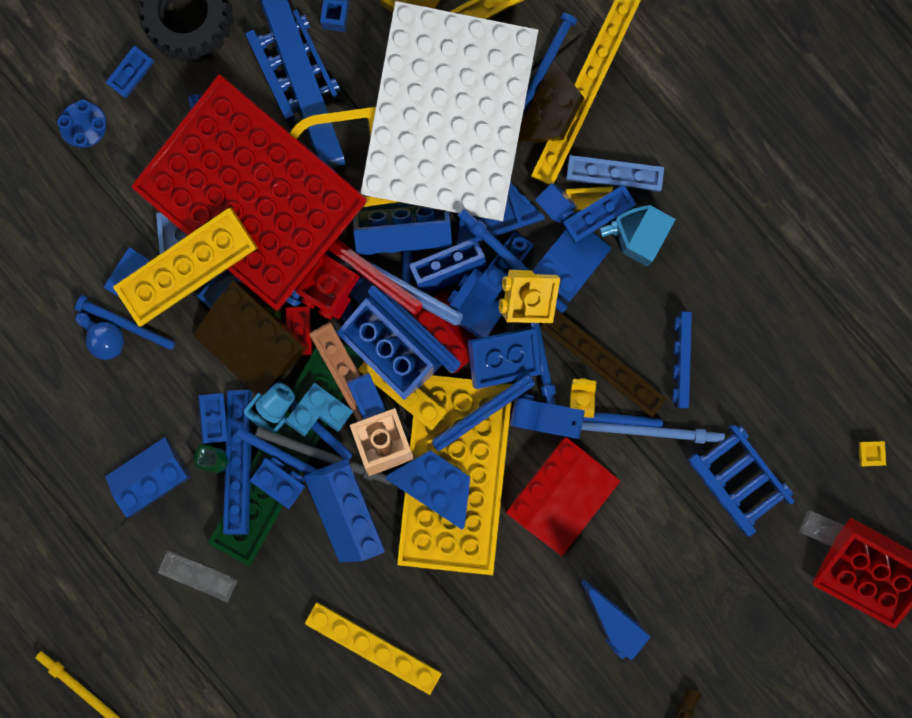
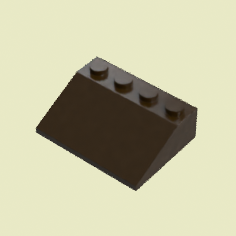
[193,281,309,396]

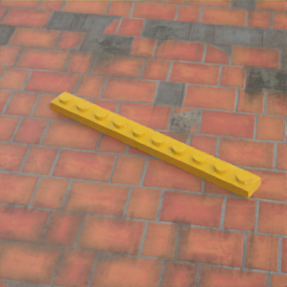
[531,0,641,185]

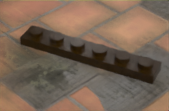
[540,309,667,418]

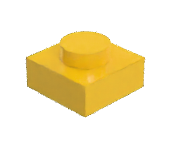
[859,441,886,466]

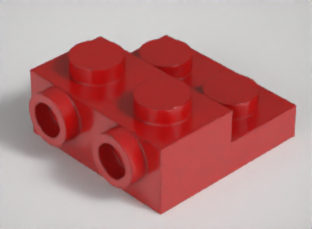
[296,254,360,320]

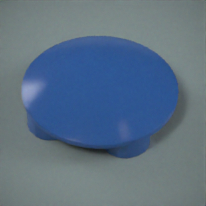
[58,100,107,148]

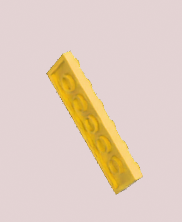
[113,207,258,327]

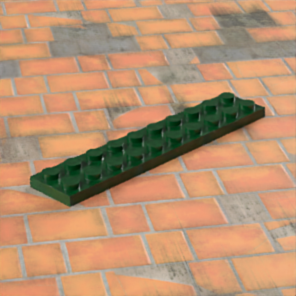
[207,344,364,567]

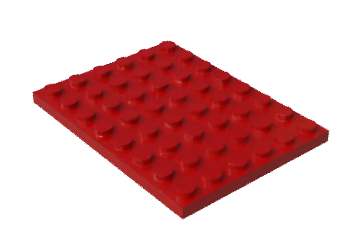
[131,74,368,311]

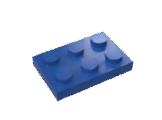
[468,327,541,389]

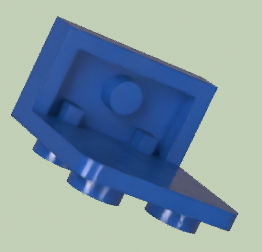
[447,269,502,338]

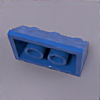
[105,437,192,518]

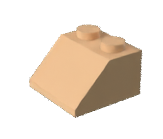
[350,408,414,476]

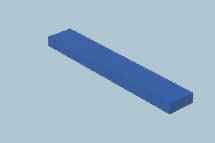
[223,390,253,535]

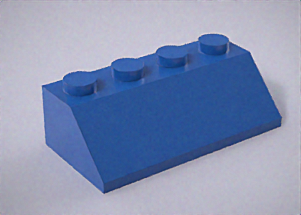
[353,202,452,255]
[337,297,442,400]
[304,458,385,563]

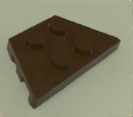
[517,60,584,146]

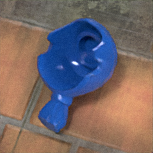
[75,312,124,360]

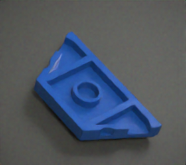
[457,182,545,245]
[385,451,470,530]

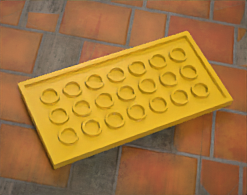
[397,375,513,575]

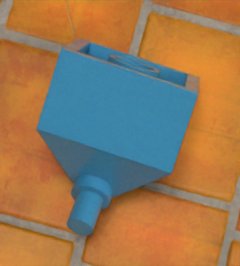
[599,205,676,266]

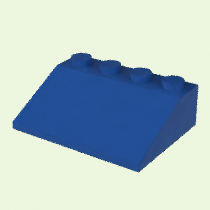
[581,579,650,660]

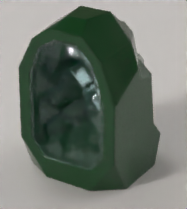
[194,443,229,473]

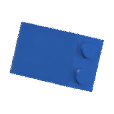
[533,230,612,304]

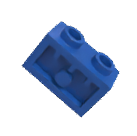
[250,457,306,509]

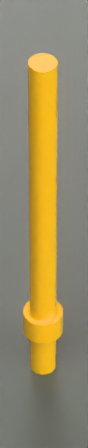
[35,651,120,718]

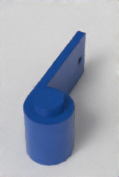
[509,394,585,439]

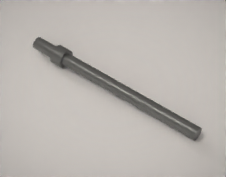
[255,427,391,485]

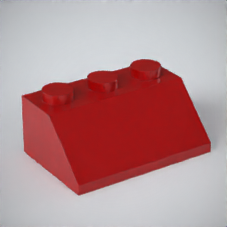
[412,289,478,374]

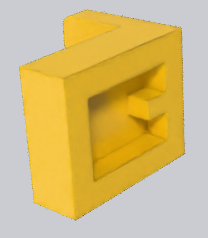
[570,378,596,418]

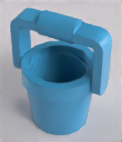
[244,383,295,433]

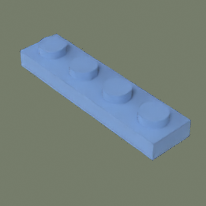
[566,155,664,192]

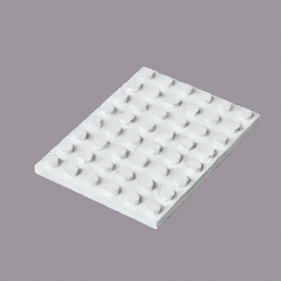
[361,1,538,221]

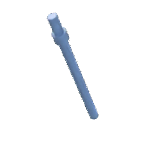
[581,421,725,444]

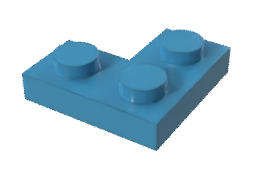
[285,383,353,437]

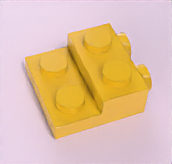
[499,270,560,323]

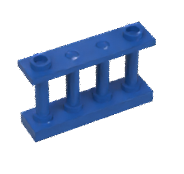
[245,9,340,123]
[687,425,795,537]

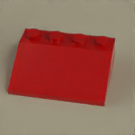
[505,437,620,556]
[812,518,912,629]

